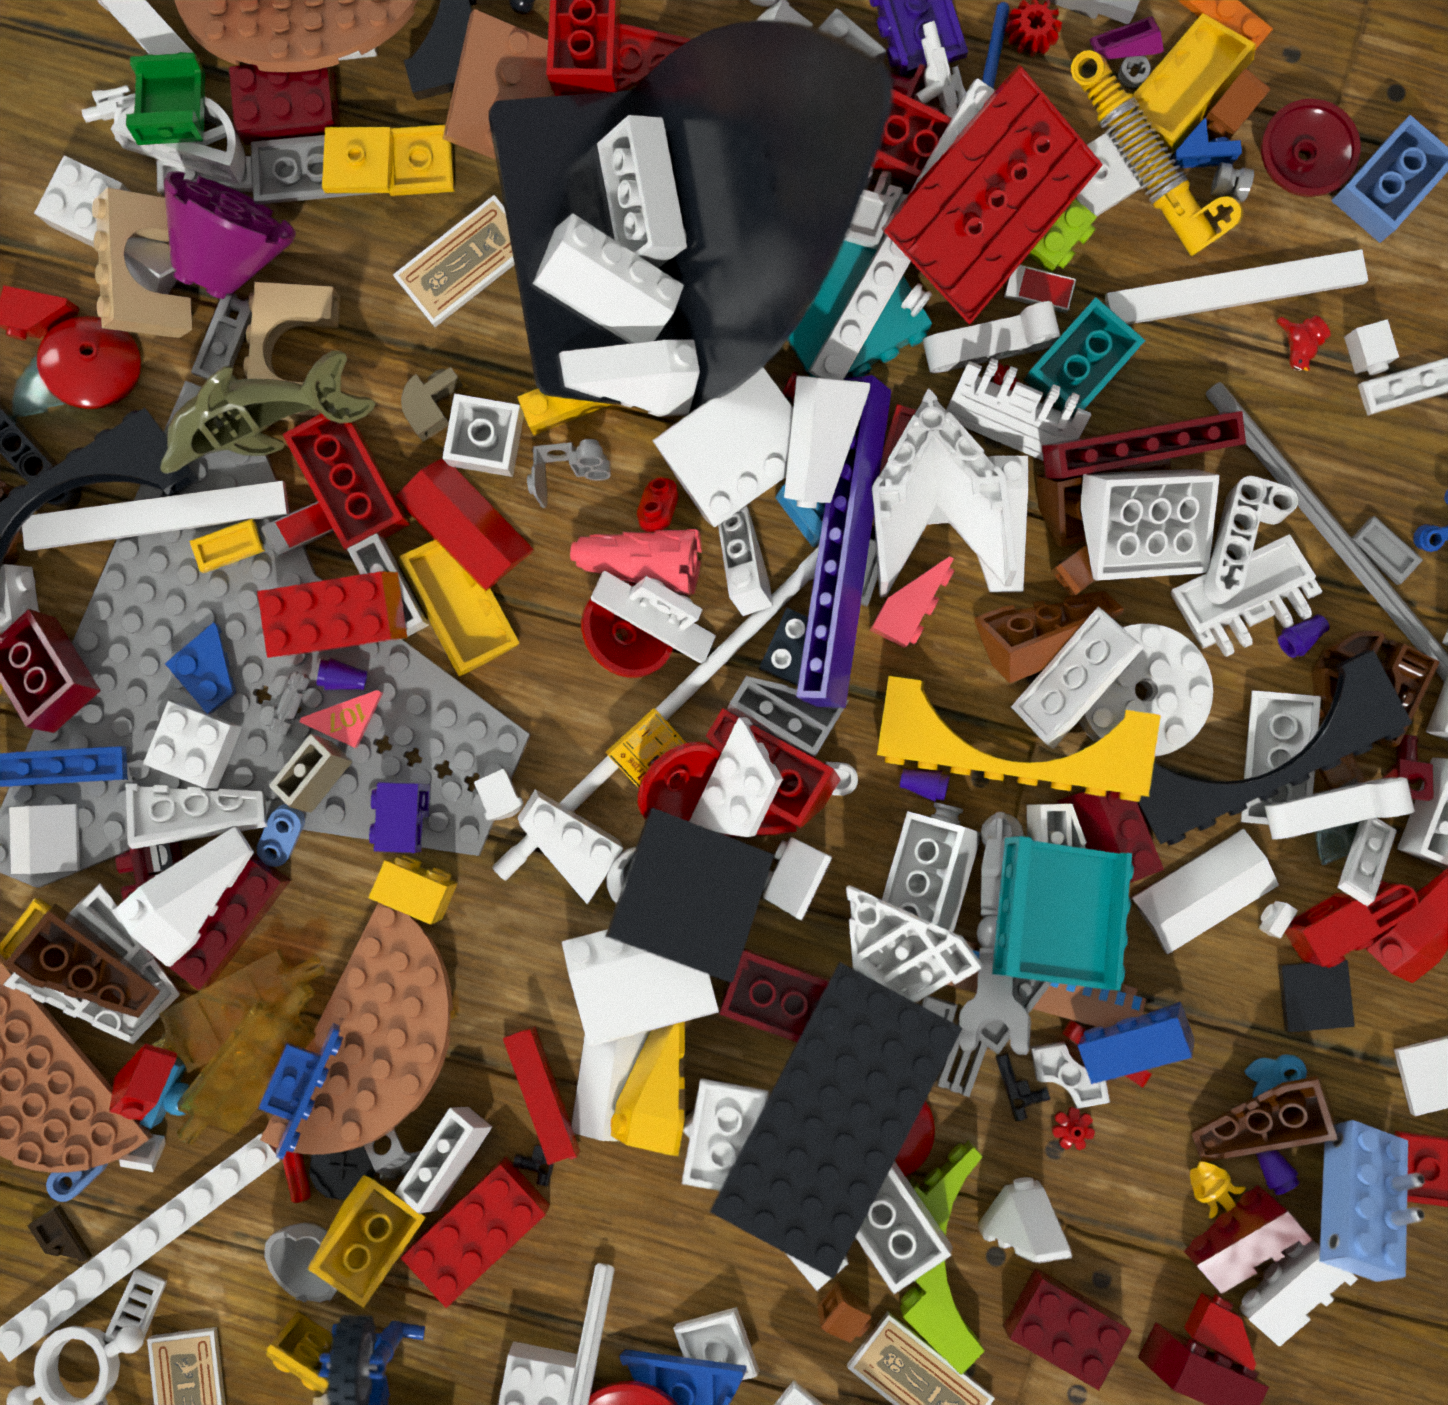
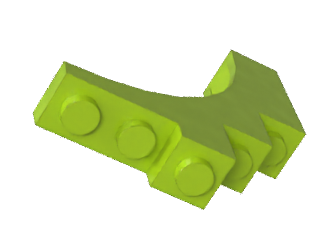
[900,1140,985,1375]

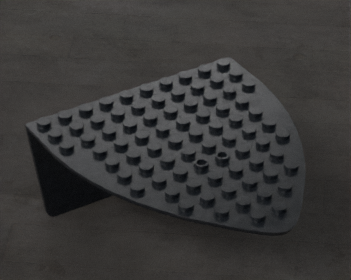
[488,20,893,414]

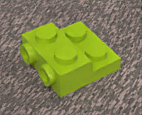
[1028,199,1097,273]

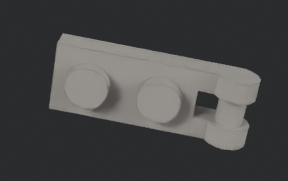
[191,293,252,380]

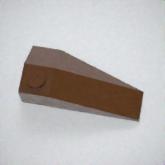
[1036,458,1171,547]
[3,904,161,1018]
[1192,1076,1338,1162]

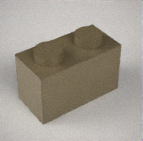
[269,734,353,813]

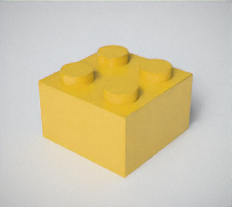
[368,855,458,925]

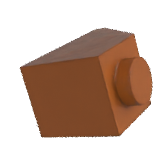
[1206,68,1271,140]
[1051,545,1094,596]
[817,1280,872,1343]

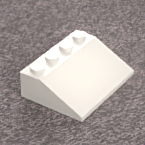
[652,367,794,528]
[1081,469,1220,580]
[562,929,719,1047]

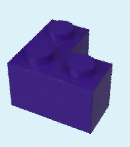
[369,782,431,853]

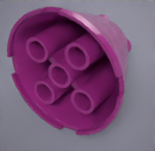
[164,171,296,299]

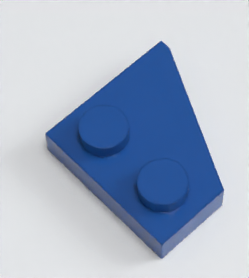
[165,622,236,714]

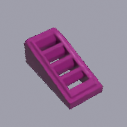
[1089,16,1164,59]

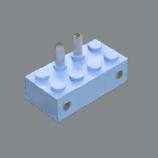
[1319,1120,1425,1282]

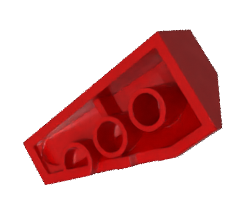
[706,708,841,828]
[1366,868,1448,983]

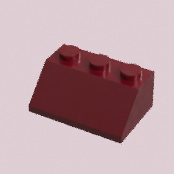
[1056,789,1164,883]

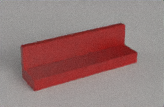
[503,1026,581,1165]

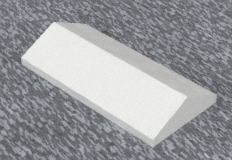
[1240,690,1321,825]
[1131,829,1279,954]
[572,1031,650,1141]

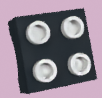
[759,608,808,686]

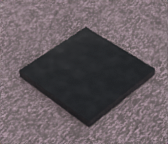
[605,808,774,983]

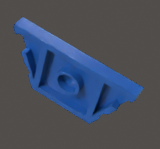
[620,1349,747,1405]

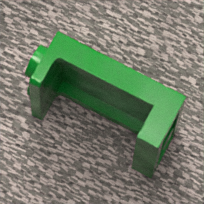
[126,52,206,145]

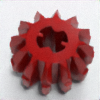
[1006,0,1062,58]

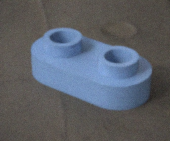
[257,804,305,867]
[46,1163,108,1202]

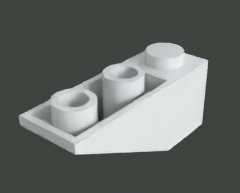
[718,506,773,616]

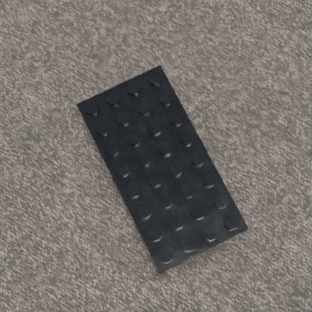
[710,962,963,1279]

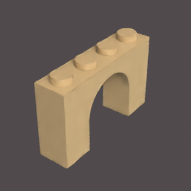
[92,188,192,338]
[244,282,341,422]

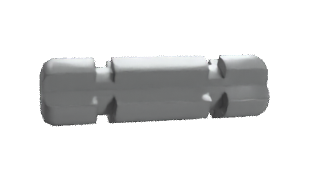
[269,672,310,735]

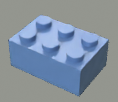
[1331,115,1448,243]

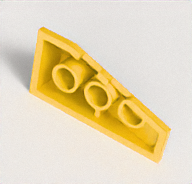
[610,1022,685,1156]

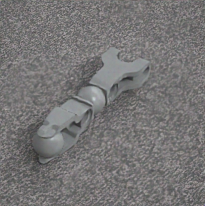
[959,812,1031,1055]

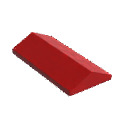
[395,457,534,592]

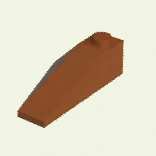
[975,591,1124,683]

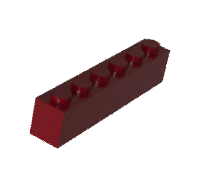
[1042,411,1246,478]

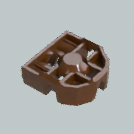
[1311,631,1440,749]

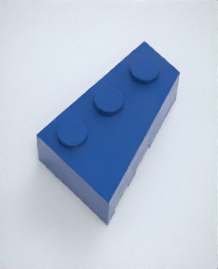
[1077,1002,1195,1085]

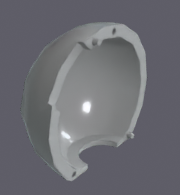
[264,1223,337,1302]

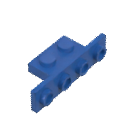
[258,1023,343,1160]

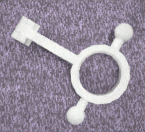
[6,1325,144,1405]

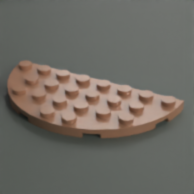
[174,0,418,72]
[260,902,453,1154]
[0,954,153,1173]

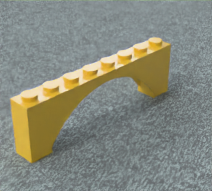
[877,676,1161,802]

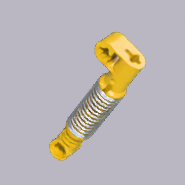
[1071,50,1243,257]

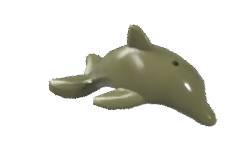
[160,351,376,474]

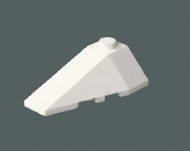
[559,340,700,416]

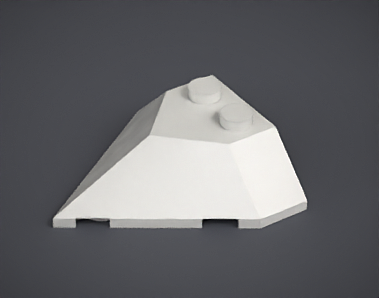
[847,885,983,1002]

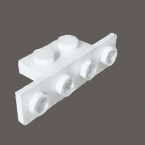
[591,570,716,663]

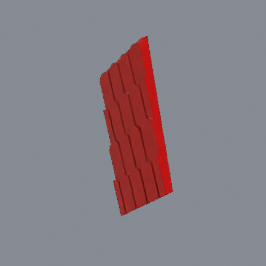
[882,65,1103,325]

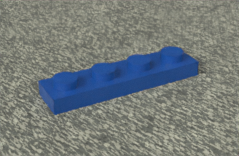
[0,746,128,787]

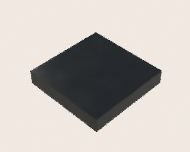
[1278,959,1355,1032]

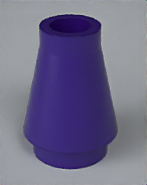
[1278,614,1330,658]
[316,658,368,690]
[900,768,950,802]
[1255,1150,1300,1195]

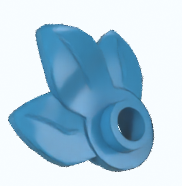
[1244,1054,1307,1098]

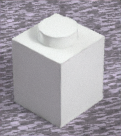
[1344,319,1399,375]

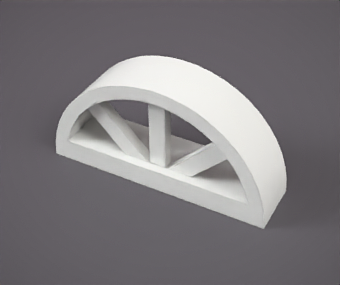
[111,97,245,185]

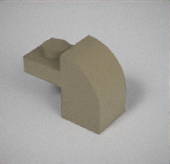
[401,367,463,442]

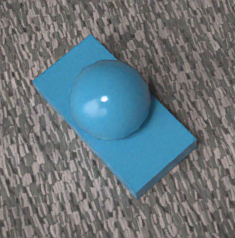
[775,484,825,548]
[140,1057,197,1129]

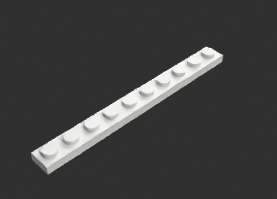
[808,78,995,380]
[0,1131,281,1362]

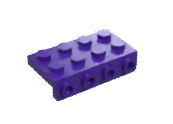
[869,0,968,77]

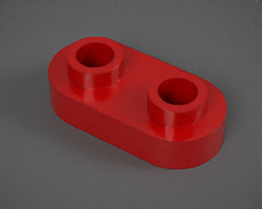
[637,478,679,532]

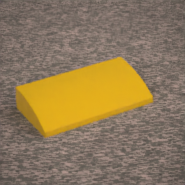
[1133,13,1256,155]
[398,540,519,677]

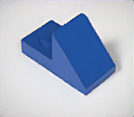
[1170,118,1242,169]

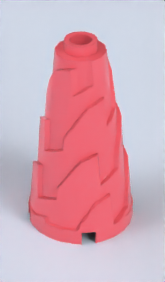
[570,529,701,596]

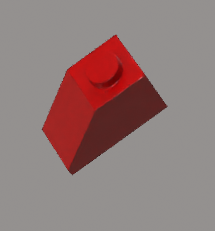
[0,285,80,341]
[109,1043,177,1120]
[1184,1292,1256,1371]

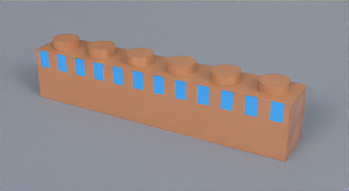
[946,940,1146,1028]

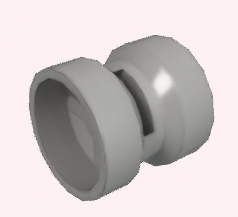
[1211,162,1254,202]

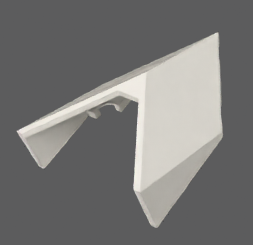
[872,388,1017,598]

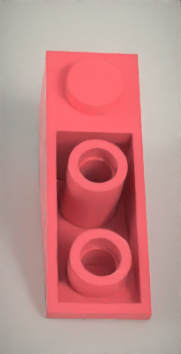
[870,556,954,648]

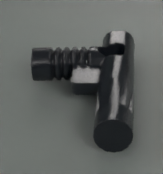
[995,1053,1050,1121]
[513,1145,554,1186]

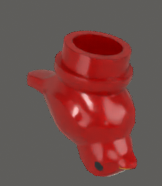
[1276,315,1331,371]

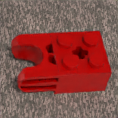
[1285,881,1419,968]

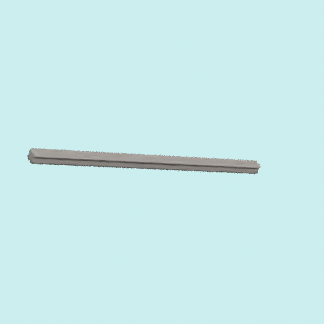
[1206,382,1448,682]

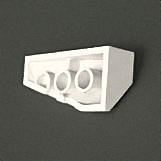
[977,456,1028,592]
[115,826,254,967]
[978,1177,1071,1263]

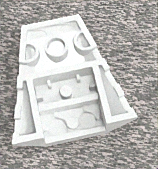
[3,883,180,1044]

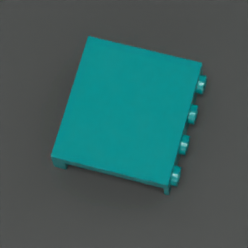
[787,241,932,380]
[992,836,1134,991]

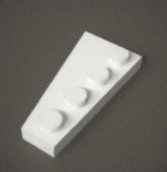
[126,783,267,849]

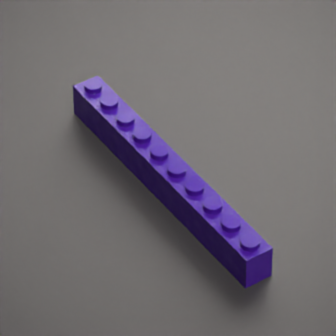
[796,375,891,708]

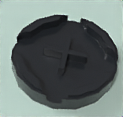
[309,1146,376,1200]

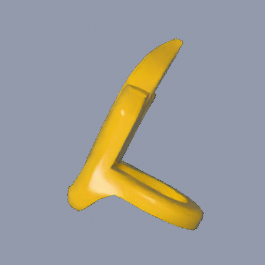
[1189,1161,1246,1219]

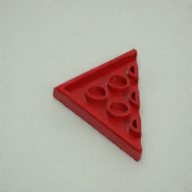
[555,23,691,96]

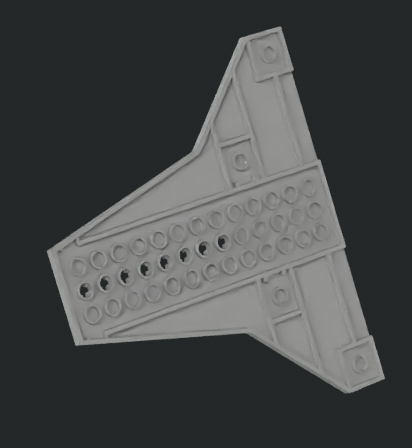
[0,381,531,888]

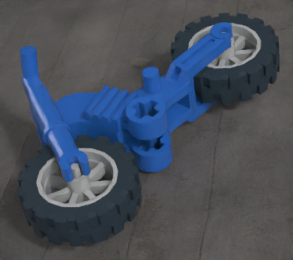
[319,1315,426,1405]

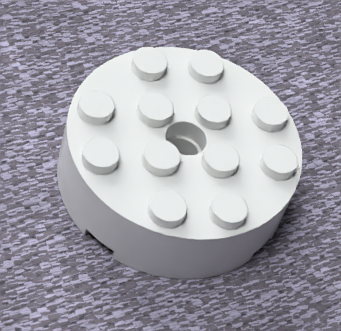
[1079,624,1213,756]

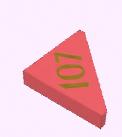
[299,690,383,748]

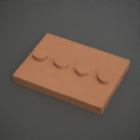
[442,9,555,160]

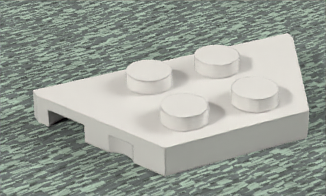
[689,717,783,837]

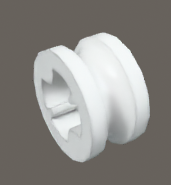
[901,283,932,317]

